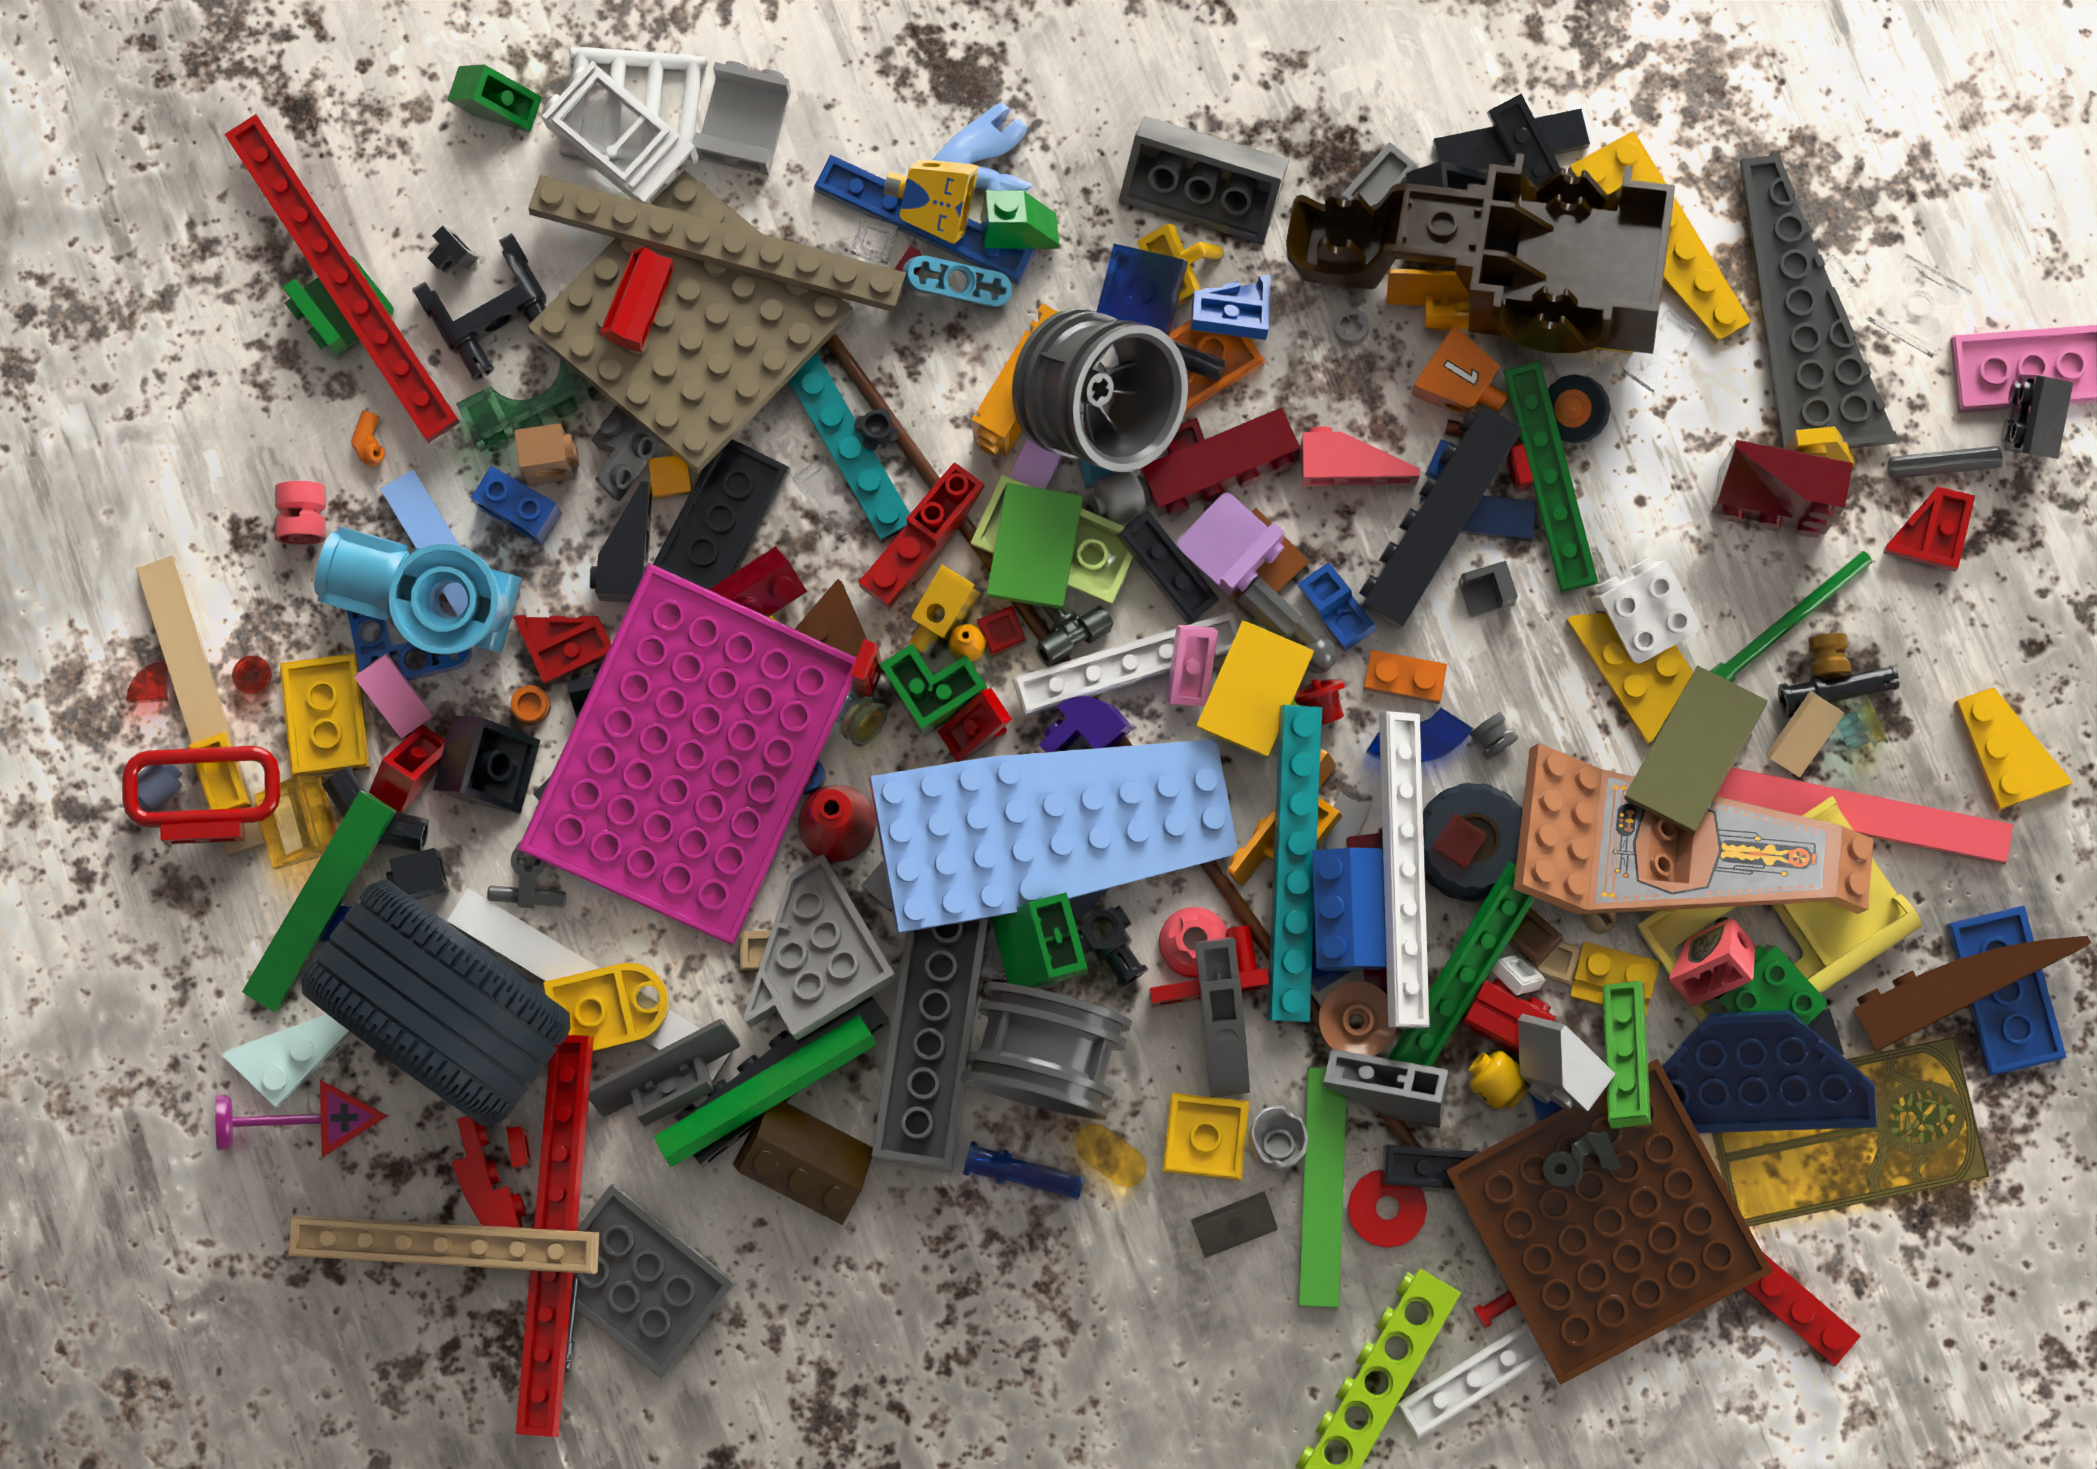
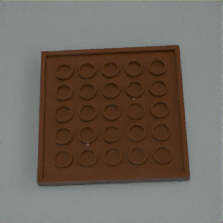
[1445,1059,1773,1385]

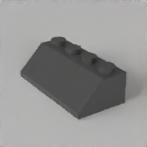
[1118,116,1289,245]

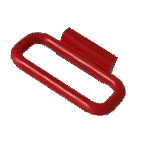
[122,745,281,845]

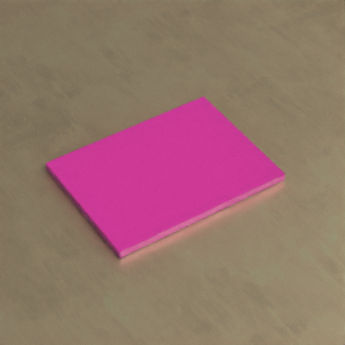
[518,563,856,946]

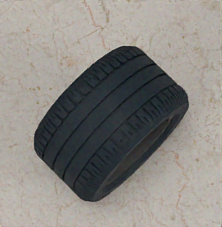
[301,879,571,1126]

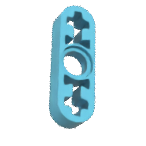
[902,255,1012,307]

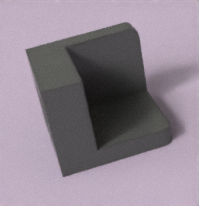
[1459,561,1518,617]

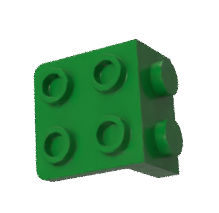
[283,256,394,358]
[1712,944,1827,1025]

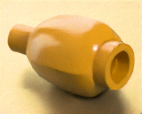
[948,624,986,663]

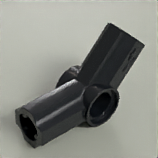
[322,766,429,852]

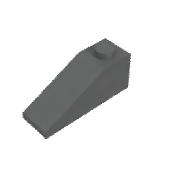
[1323,1049,1448,1128]

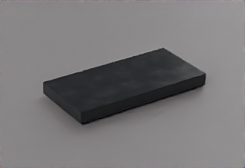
[653,439,790,590]

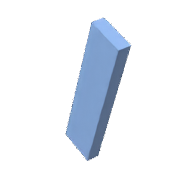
[380,469,468,616]

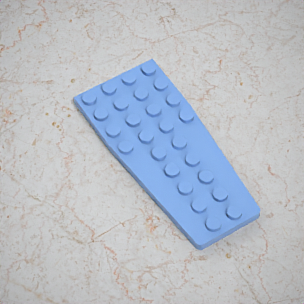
[868,740,1238,934]

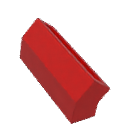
[599,247,674,352]

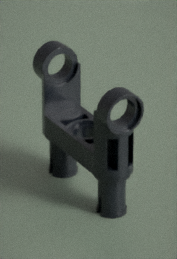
[412,233,547,381]

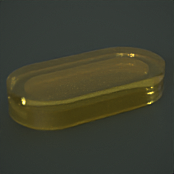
[1075,1124,1147,1188]

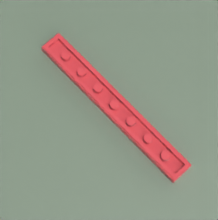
[1716,767,2013,864]

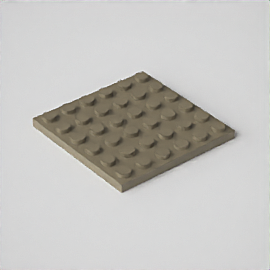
[527,170,854,474]

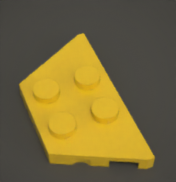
[1566,613,1693,746]

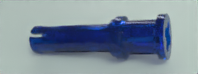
[962,1141,1085,1201]

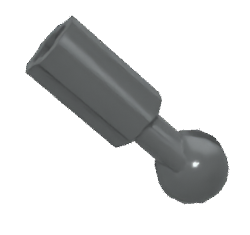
[1236,576,1337,674]

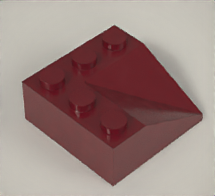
[1711,439,1853,537]

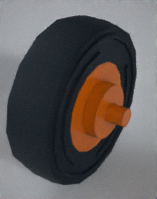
[1548,374,1611,444]

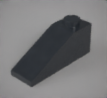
[589,481,653,602]

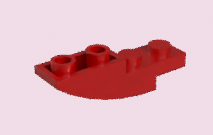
[858,462,985,609]
[451,1116,527,1228]

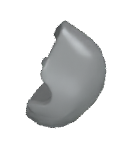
[1248,1105,1309,1170]

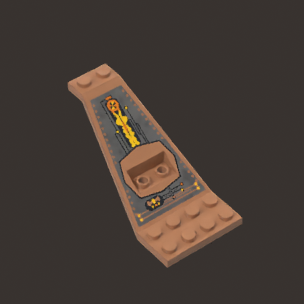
[1514,743,1873,914]

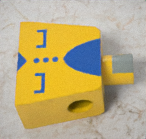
[884,159,979,244]

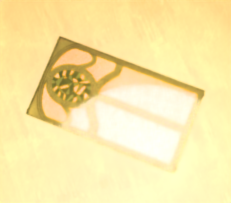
[1712,1037,1989,1227]

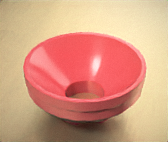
[1159,907,1228,978]

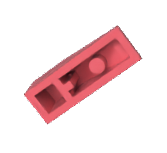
[1301,426,1420,486]

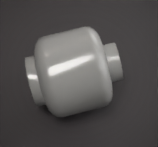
[1090,471,1150,524]

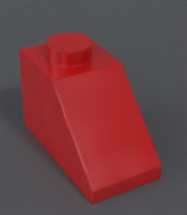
[368,724,446,814]

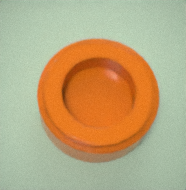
[510,685,551,726]

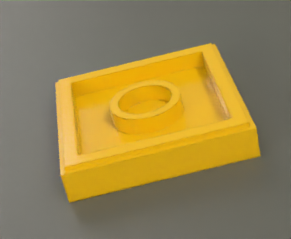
[1162,1093,1249,1181]

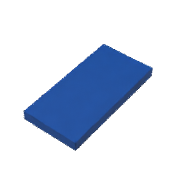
[1946,906,2067,1077]

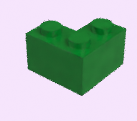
[879,644,987,737]

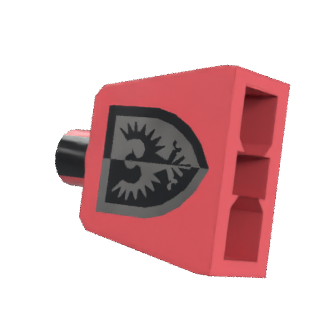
[1669,917,1755,1007]

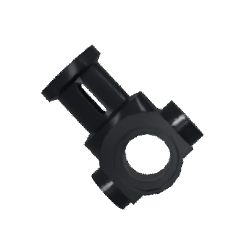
[1078,905,1149,988]

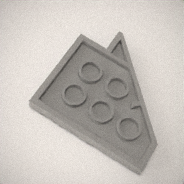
[743,854,898,1041]

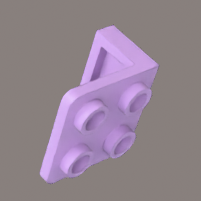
[1177,493,1285,598]

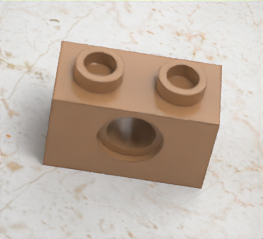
[514,423,580,486]

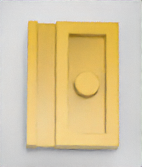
[1569,941,1660,1016]

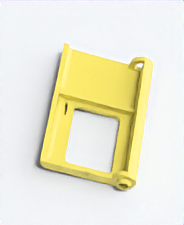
[1637,796,1922,1022]

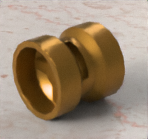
[1808,633,1852,679]

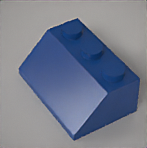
[1312,848,1387,973]

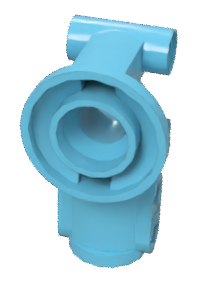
[314,526,523,654]

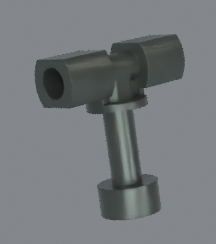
[1036,605,1114,667]

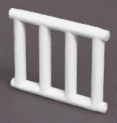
[559,47,708,165]

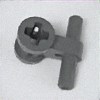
[487,841,567,908]

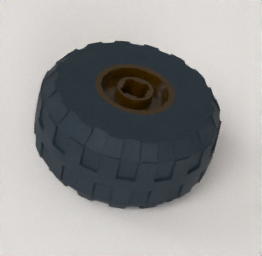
[1423,782,1523,902]

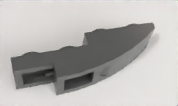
[1194,937,1250,1097]

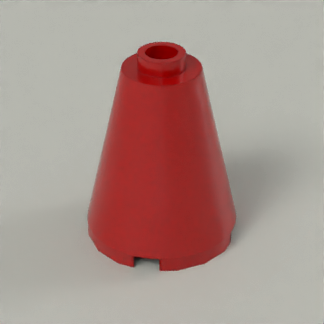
[798,785,876,862]

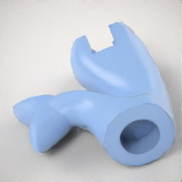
[932,102,1032,192]

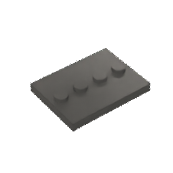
[573,1184,736,1378]

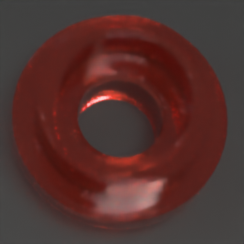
[232,655,272,694]

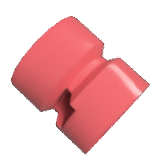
[275,481,326,545]

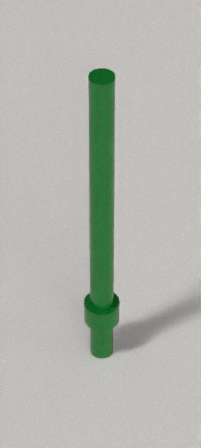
[1710,551,1873,682]

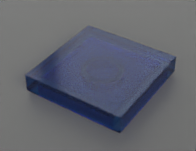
[1096,243,1188,336]

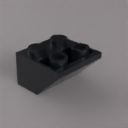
[2001,374,2073,459]

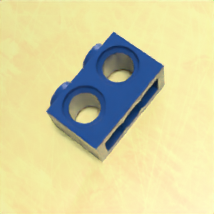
[471,466,562,546]

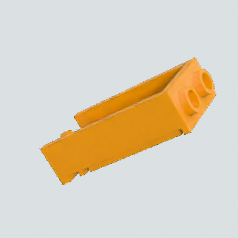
[971,303,1058,458]

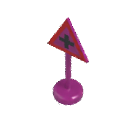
[215,1079,388,1158]

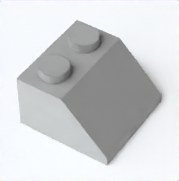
[1518,1014,1615,1111]

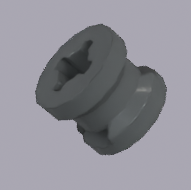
[1469,712,1519,760]

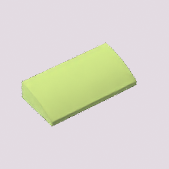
[971,474,1135,605]

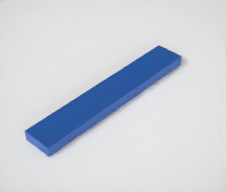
[814,154,1035,285]

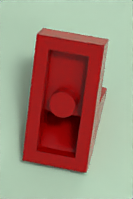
[937,688,1012,762]

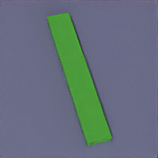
[1299,1067,1347,1308]

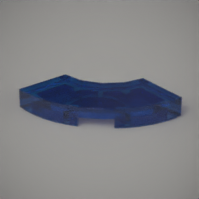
[1366,708,1474,763]

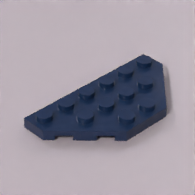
[1661,1010,1878,1133]

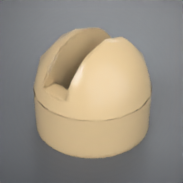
[1585,913,1617,934]

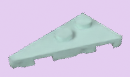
[222,1014,351,1108]

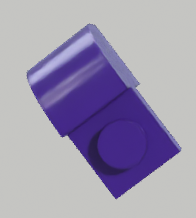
[1039,696,1134,752]

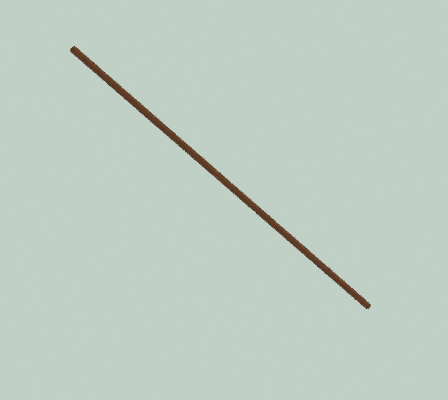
[825,333,1422,1147]

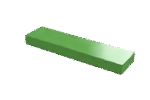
[1603,980,1651,1129]

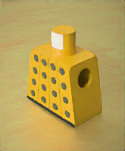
[908,564,983,656]

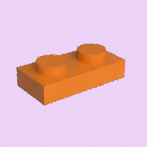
[1363,650,1447,704]

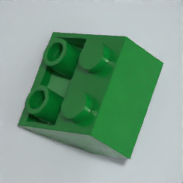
[991,892,1088,988]

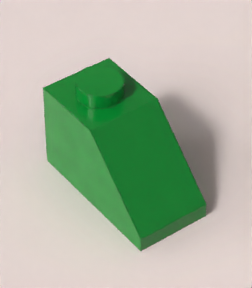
[447,64,542,132]
[980,190,1059,249]

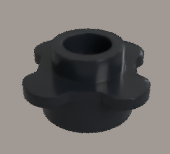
[854,408,899,451]

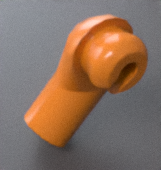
[351,410,385,466]

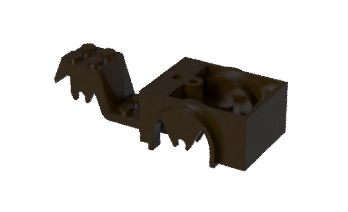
[1286,153,1675,354]

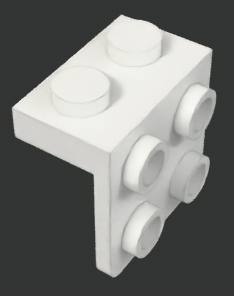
[1590,558,1700,663]

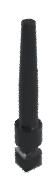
[564,1277,579,1373]

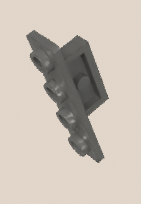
[591,406,661,501]
[589,1019,740,1127]

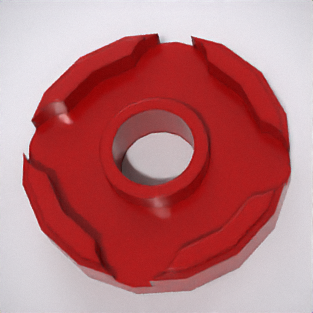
[1347,1169,1427,1249]

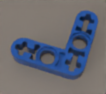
[347,610,472,681]

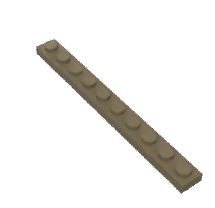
[528,175,906,313]

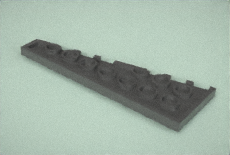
[1739,155,1897,449]

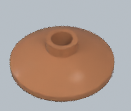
[1318,981,1396,1056]

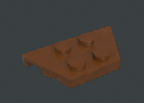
[795,579,867,658]

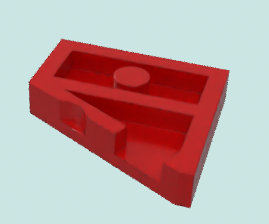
[1883,486,1975,572]
[513,615,611,686]

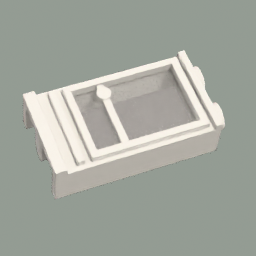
[542,61,698,204]

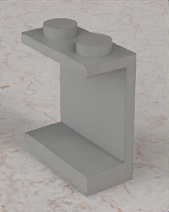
[693,61,791,175]

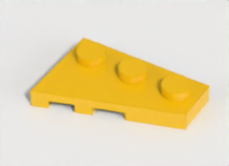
[1784,426,1855,467]
[1954,687,2073,811]

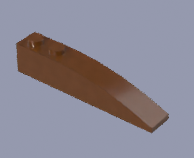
[1852,936,2091,1053]

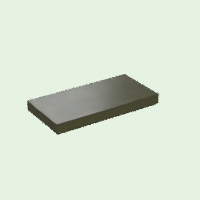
[1624,665,1768,835]

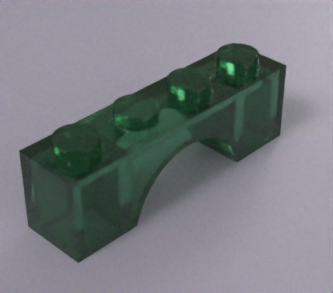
[456,359,606,452]

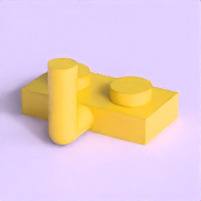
[1136,223,1224,310]

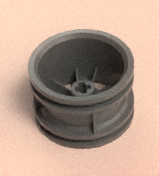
[1012,308,1188,472]
[960,982,1132,1120]

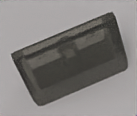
[1190,1191,1279,1258]

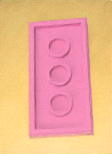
[1950,325,2097,413]

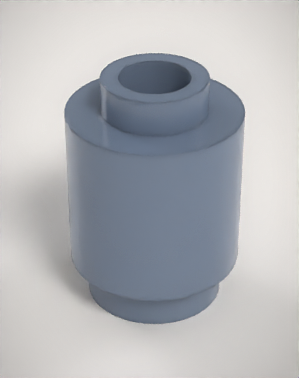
[138,765,183,812]

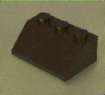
[733,1101,873,1225]

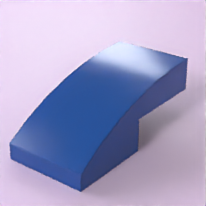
[1297,562,1376,652]

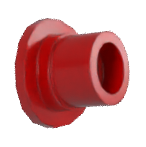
[1294,678,1346,725]

